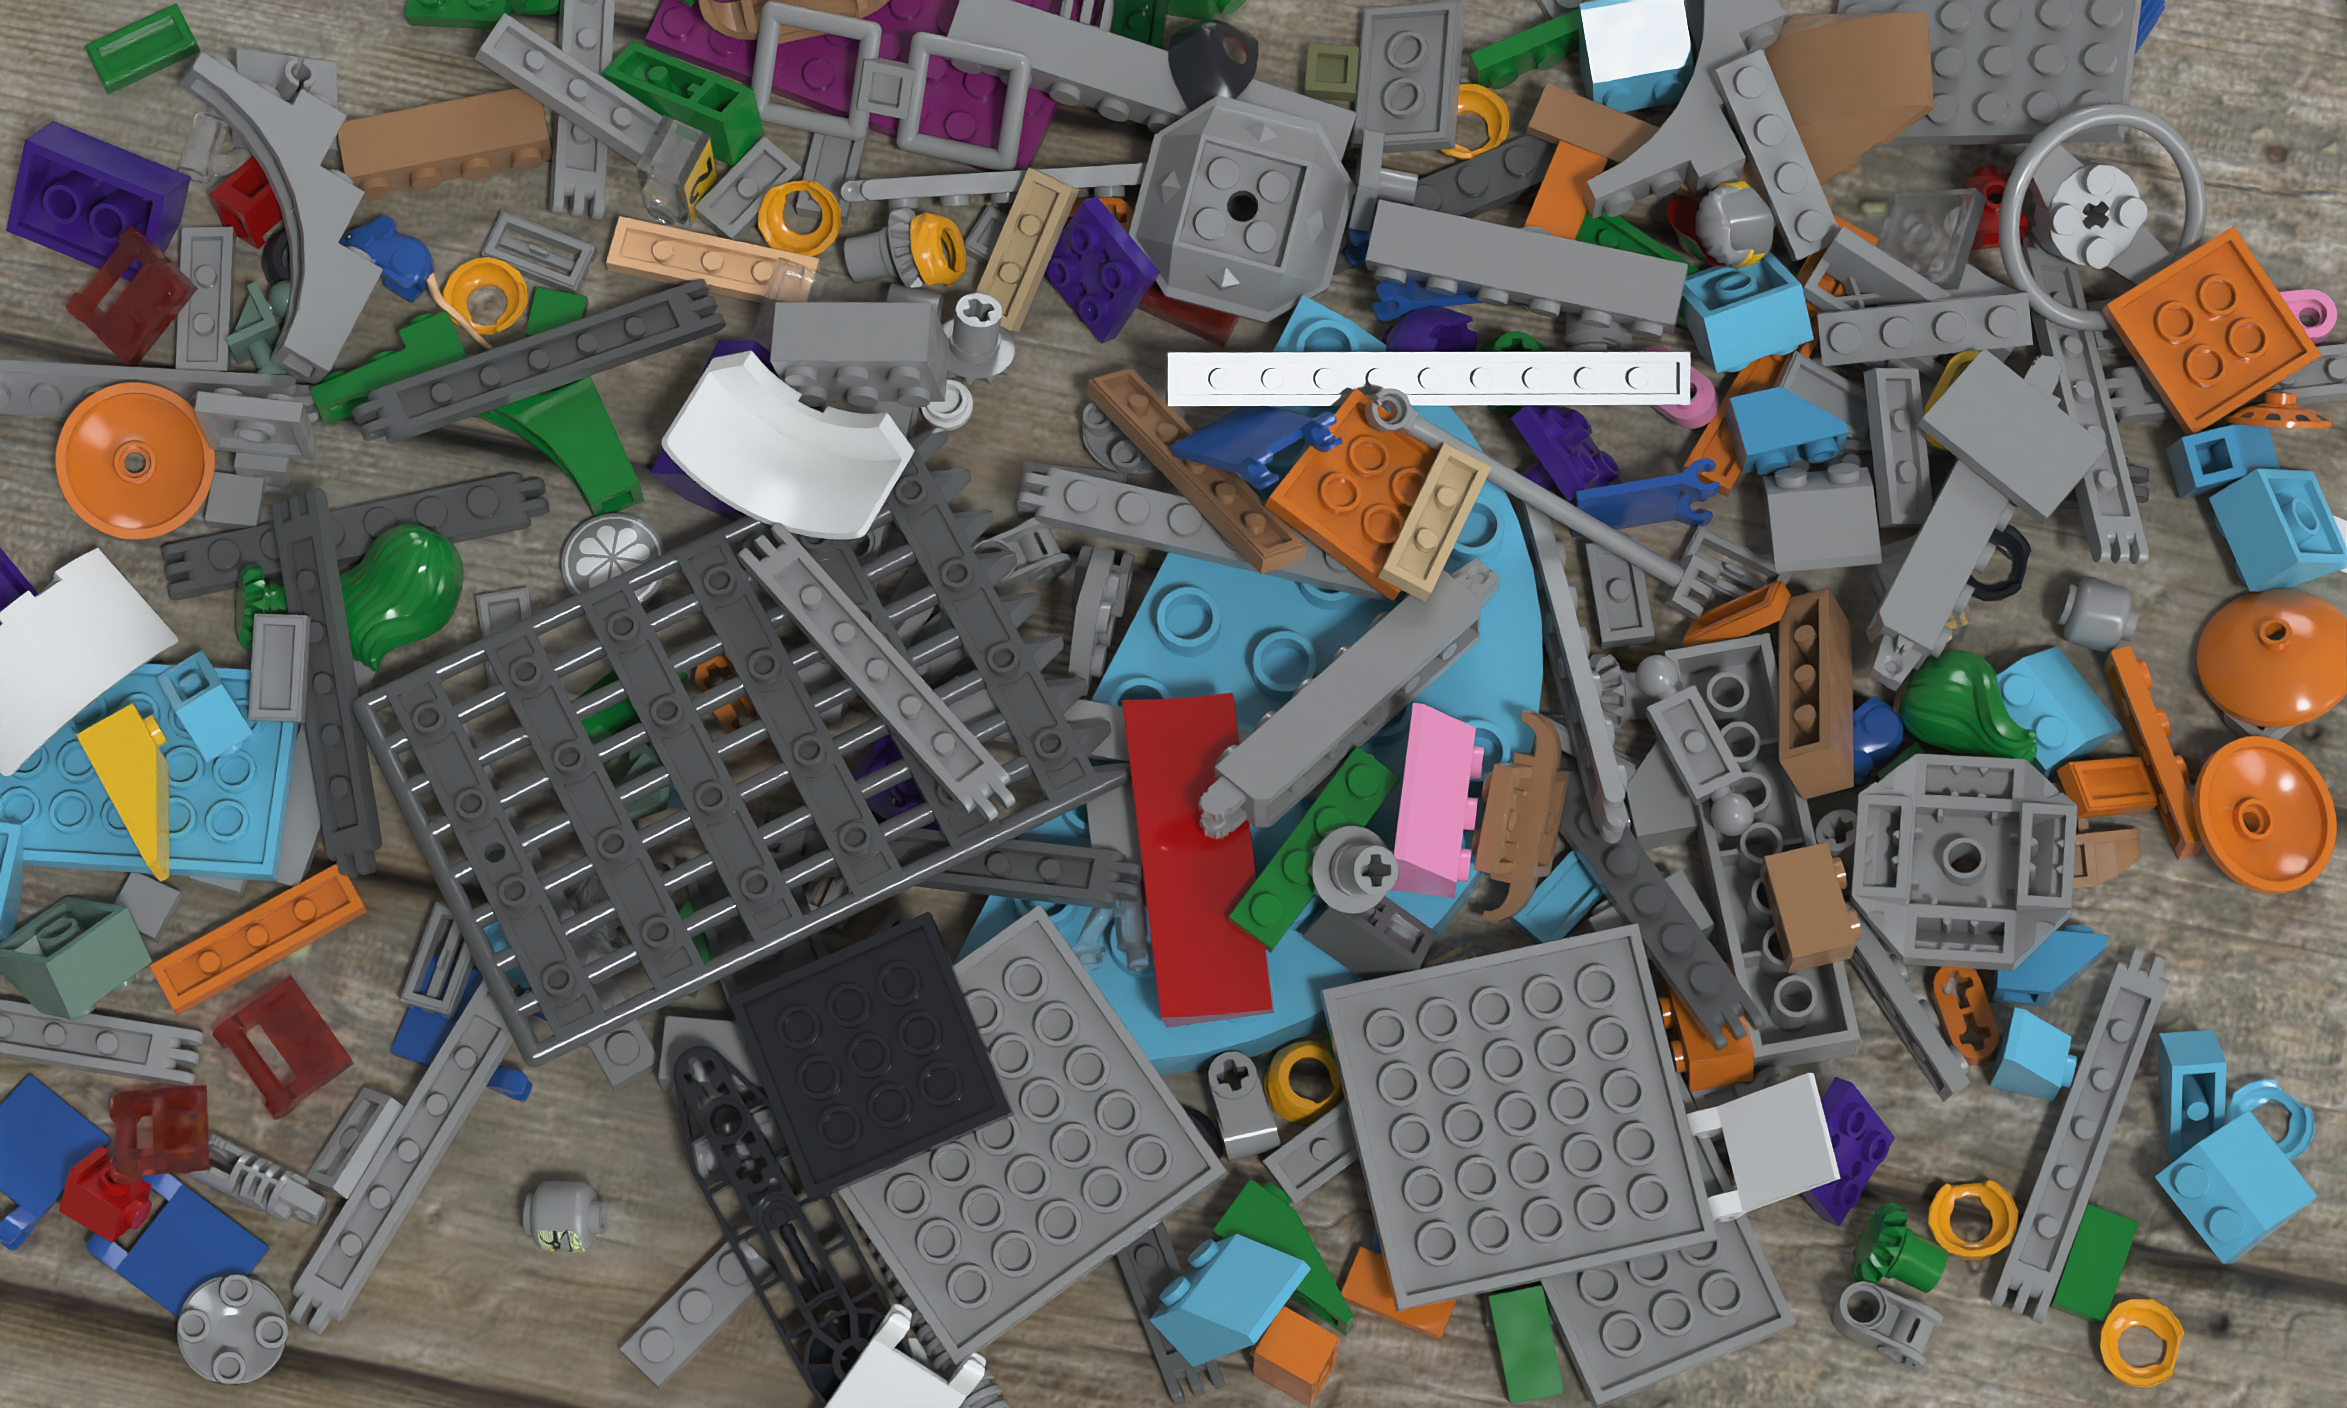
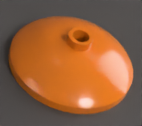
[55,382,215,540]
[2197,588,2347,728]
[2194,736,2337,894]

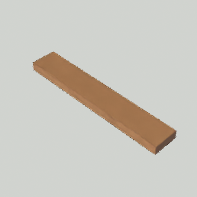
[1526,83,1834,235]
[1086,367,1307,574]

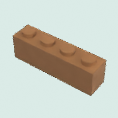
[337,87,552,200]
[1779,587,1854,800]

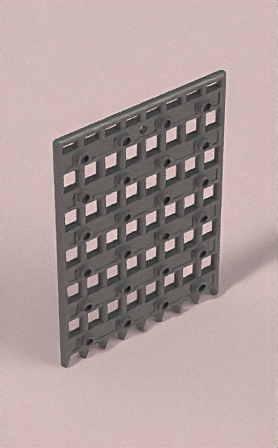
[352,426,1132,1068]

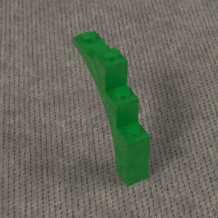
[309,311,644,517]

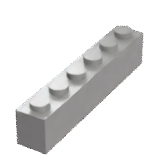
[1365,199,1688,339]

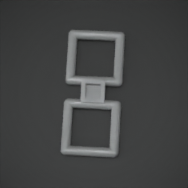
[751,1,1032,172]

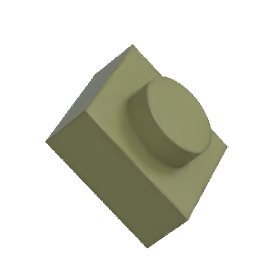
[1304,43,1359,102]

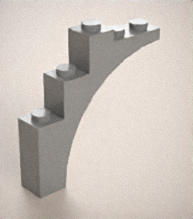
[1583,0,1785,219]
[179,52,383,386]

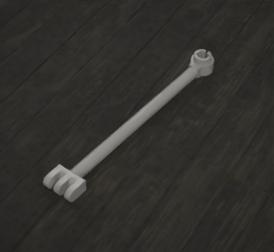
[1365,388,1721,619]

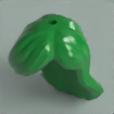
[340,524,464,672]
[1899,649,2037,765]

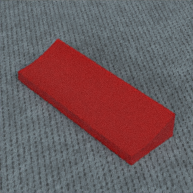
[1122,693,1274,1028]

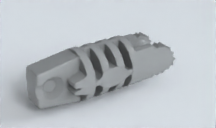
[187,1134,327,1227]

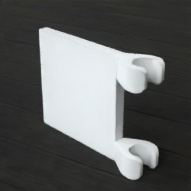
[1686,1073,1841,1222]
[824,1303,986,1408]

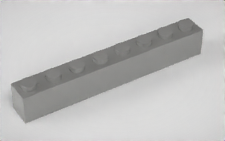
[943,0,1357,161]

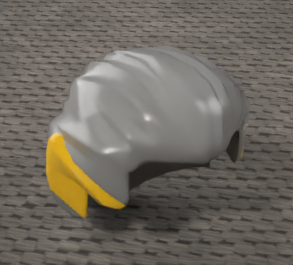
[1695,181,1776,269]

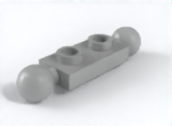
[1636,655,1754,836]

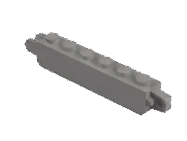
[1866,354,2063,691]
[1199,558,1499,840]

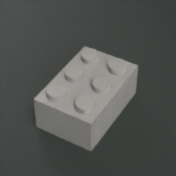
[770,302,950,407]

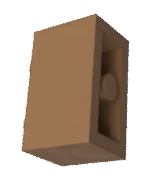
[1760,842,1862,973]

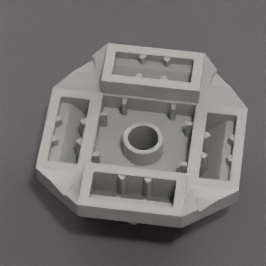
[1129,95,1355,324]
[1851,754,2077,971]

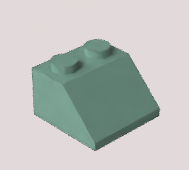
[0,896,152,1020]

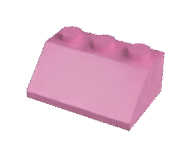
[1390,703,1484,898]

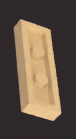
[975,167,1080,332]
[1378,442,1491,602]

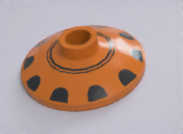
[2226,392,2333,428]

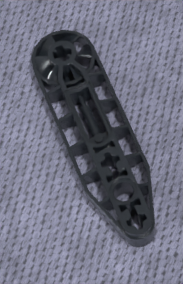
[673,1046,914,1406]

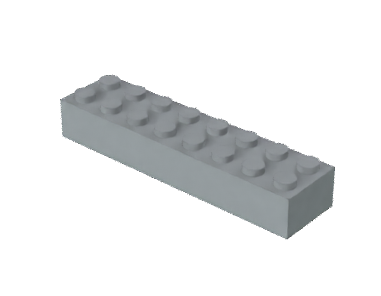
[1664,633,1861,1073]

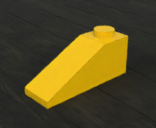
[76,703,169,882]

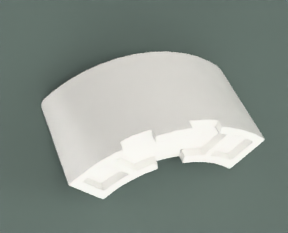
[662,350,915,539]
[0,548,178,776]

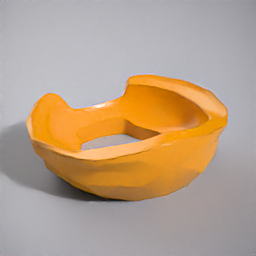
[1439,84,1509,161]
[758,180,841,257]
[910,212,967,288]
[442,257,528,335]
[1263,1040,1344,1125]
[1928,1180,2018,1261]
[2099,1299,2184,1387]

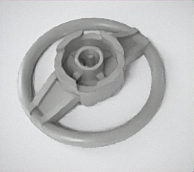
[1998,104,2207,331]

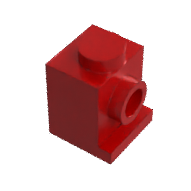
[209,156,283,250]
[1961,165,2028,251]
[59,1145,152,1243]

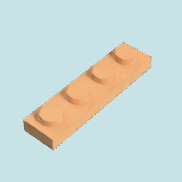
[606,216,821,306]

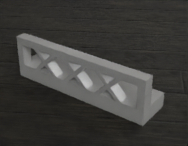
[1802,226,2014,382]

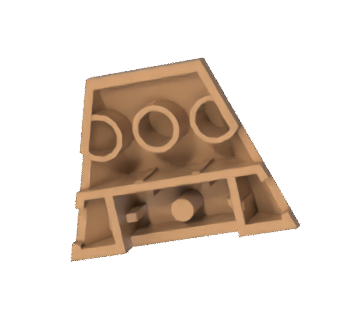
[1766,12,1934,186]

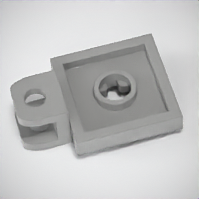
[194,388,317,488]
[1067,545,1135,696]

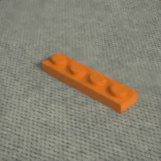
[2103,645,2203,860]
[149,864,367,1016]

